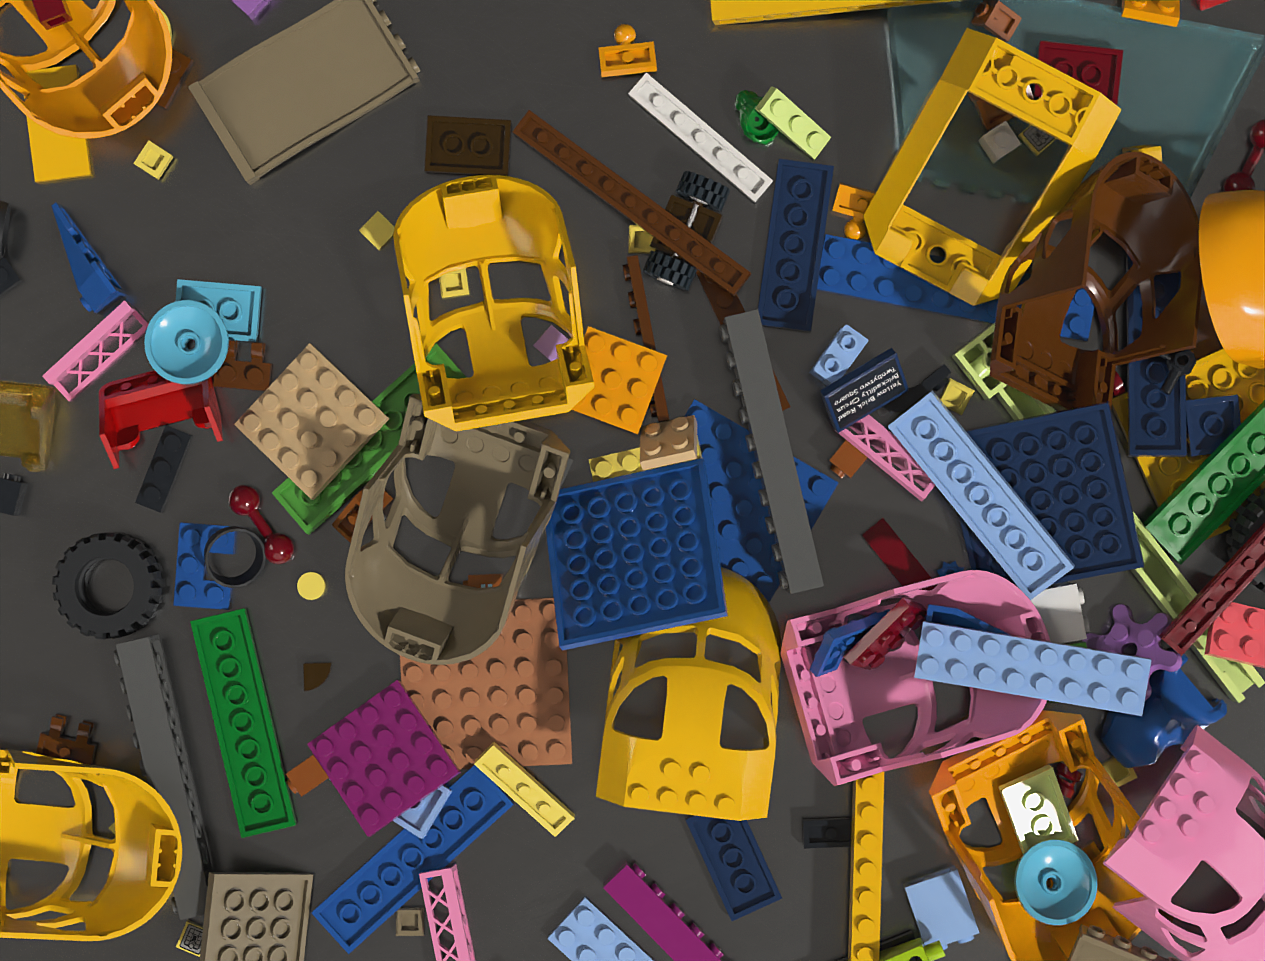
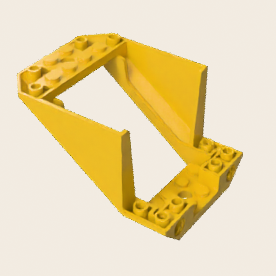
[863,28,1122,306]

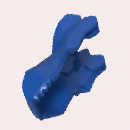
[1100,647,1227,768]

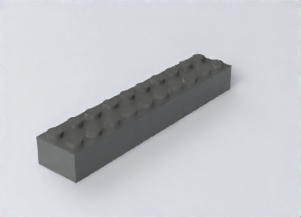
[719,309,824,594]
[114,634,214,920]

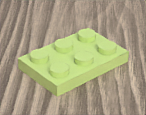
[999,764,1079,854]

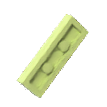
[755,86,831,159]

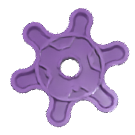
[1082,604,1182,700]

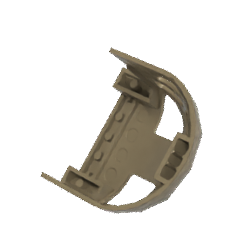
[345,394,571,665]

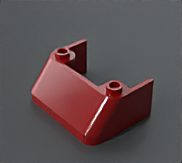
[99,370,223,469]

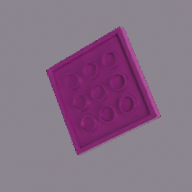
[307,680,461,837]

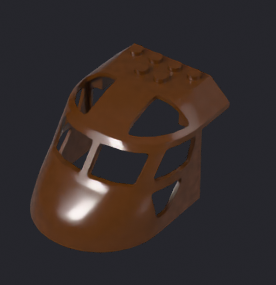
[990,152,1202,411]

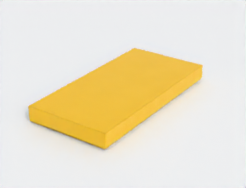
[24,64,92,183]

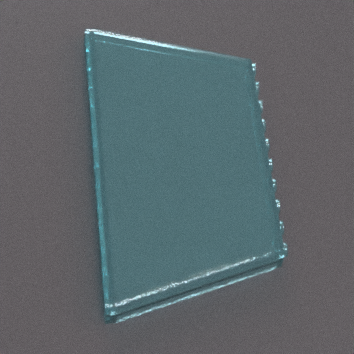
[886,0,1265,203]

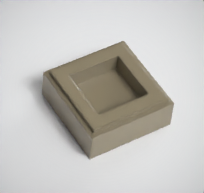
[396,907,425,936]

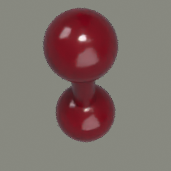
[1223,119,1265,192]
[228,485,294,564]

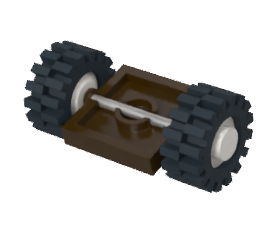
[642,171,730,291]

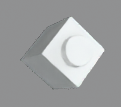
[978,121,1021,164]

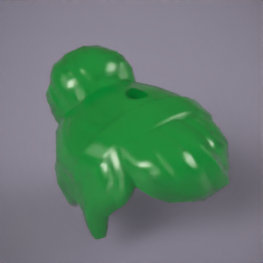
[735,90,779,145]

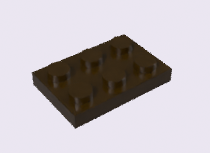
[424,115,511,176]

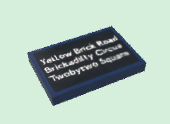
[820,348,909,433]

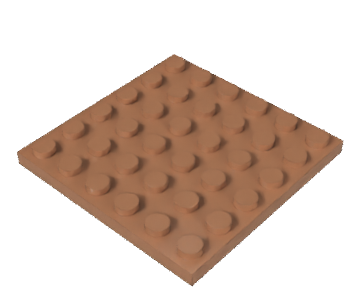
[400,597,572,769]

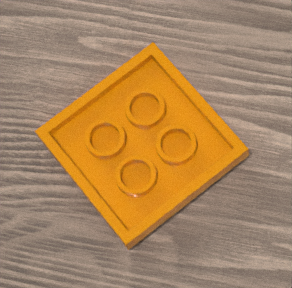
[571,326,667,434]

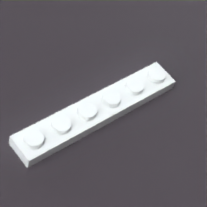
[628,73,773,203]

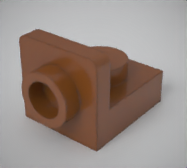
[971,0,1022,42]

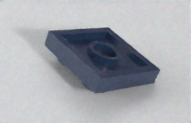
[1186,395,1241,457]

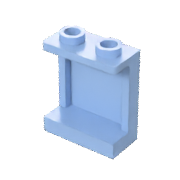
[808,325,869,386]
[902,866,979,950]

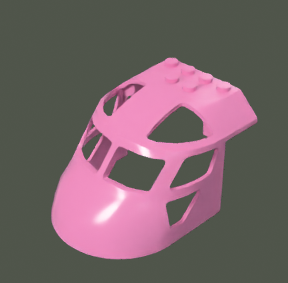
[780,570,1050,786]
[1103,725,1265,961]

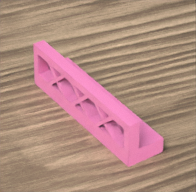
[42,300,149,402]
[835,415,935,502]
[419,863,476,961]

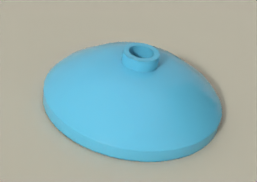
[144,300,229,385]
[1014,840,1097,925]

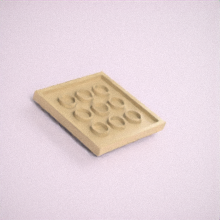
[234,343,390,500]

